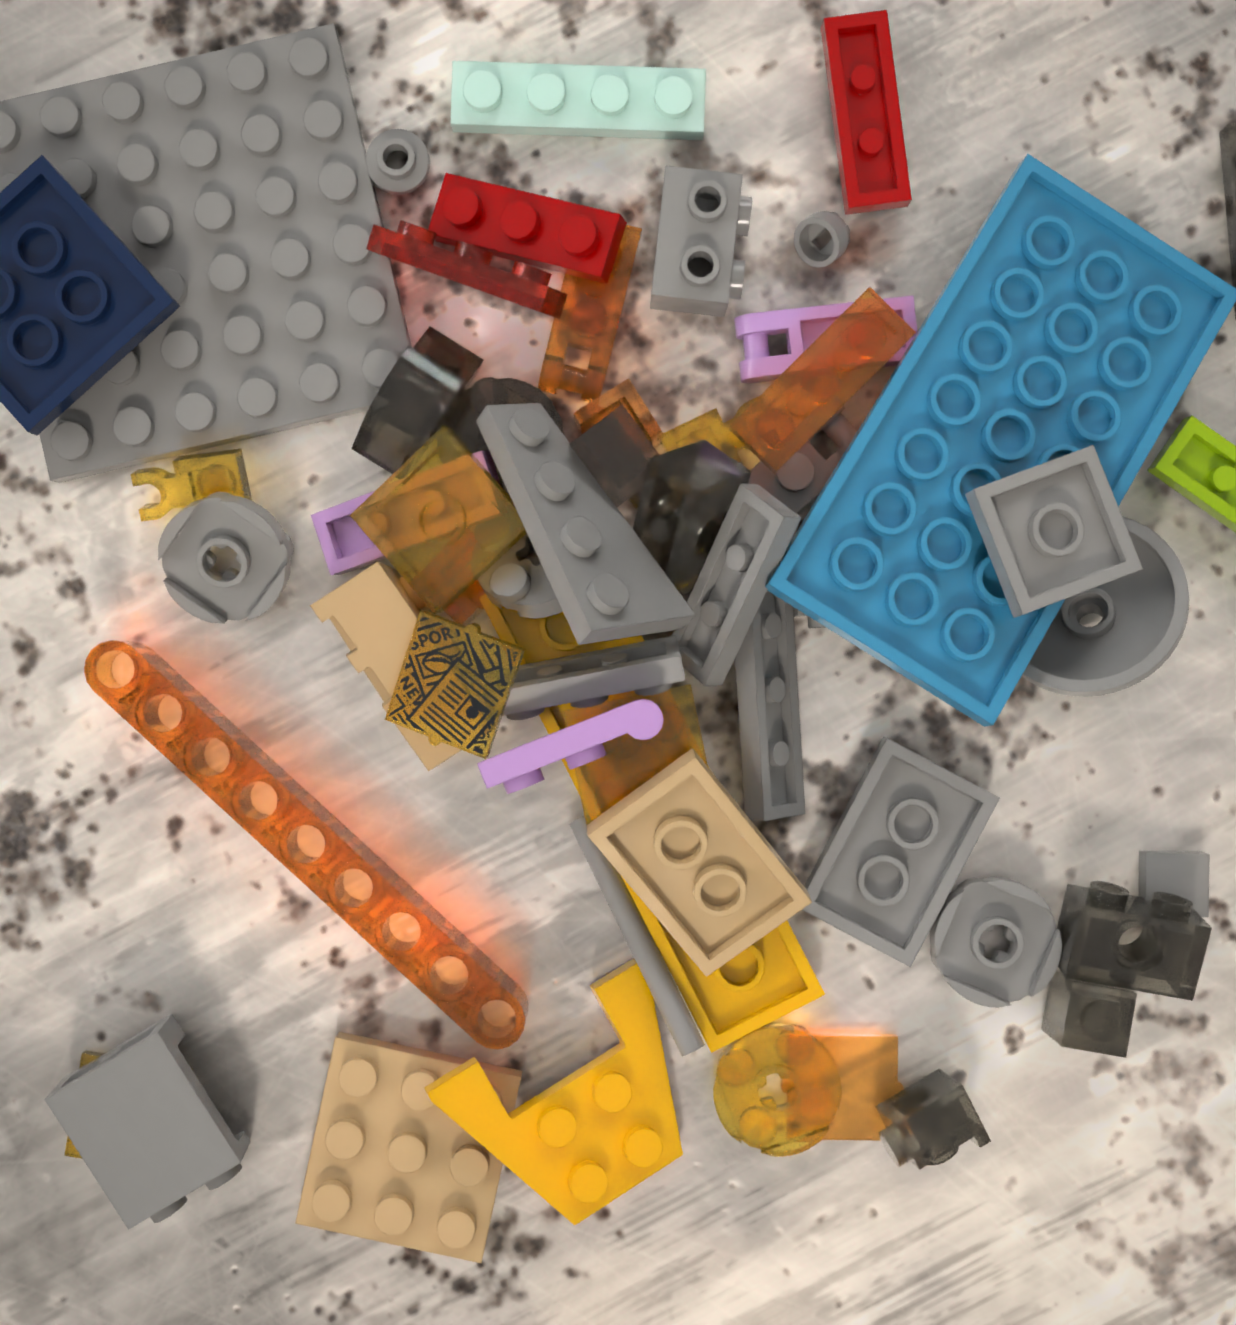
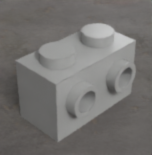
[650,166,752,317]

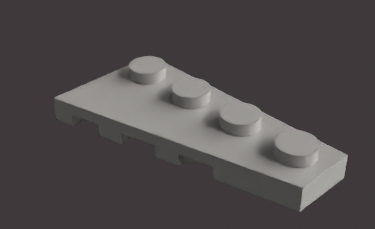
[476,403,696,645]

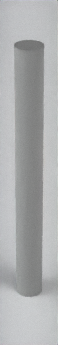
[569,814,705,1056]

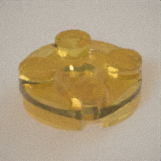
[713,1023,842,1157]

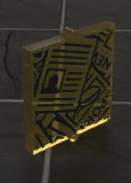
[385,610,525,759]

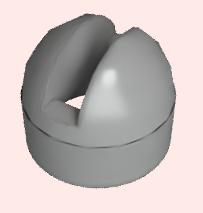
[794,211,850,268]

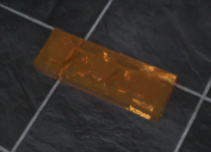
[729,287,916,474]

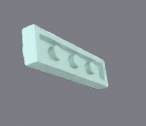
[451,61,706,140]

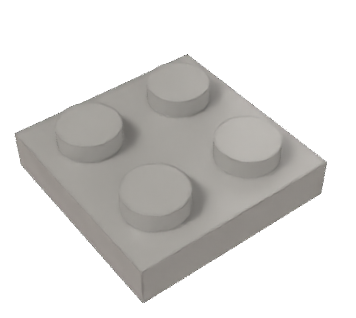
[965,445,1143,618]

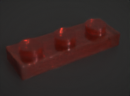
[366,220,568,319]

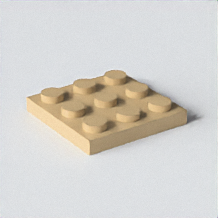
[295,1032,523,1263]

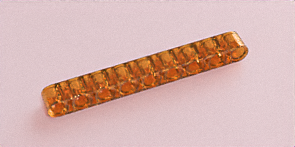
[84,640,529,1050]

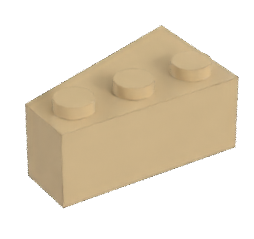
[310,562,498,771]

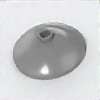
[1022,516,1189,697]

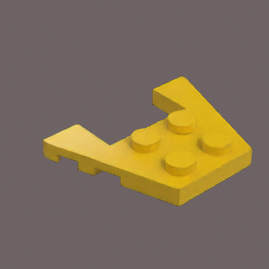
[424,958,683,1225]

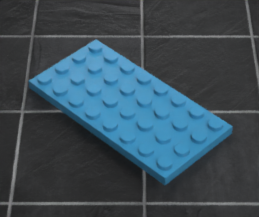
[765,154,1236,727]

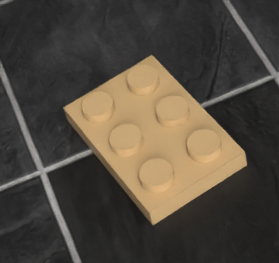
[586,748,812,977]

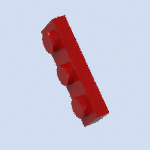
[821,10,912,215]
[427,173,627,284]

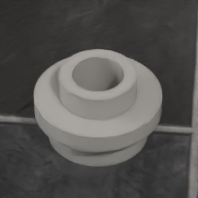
[366,129,430,195]

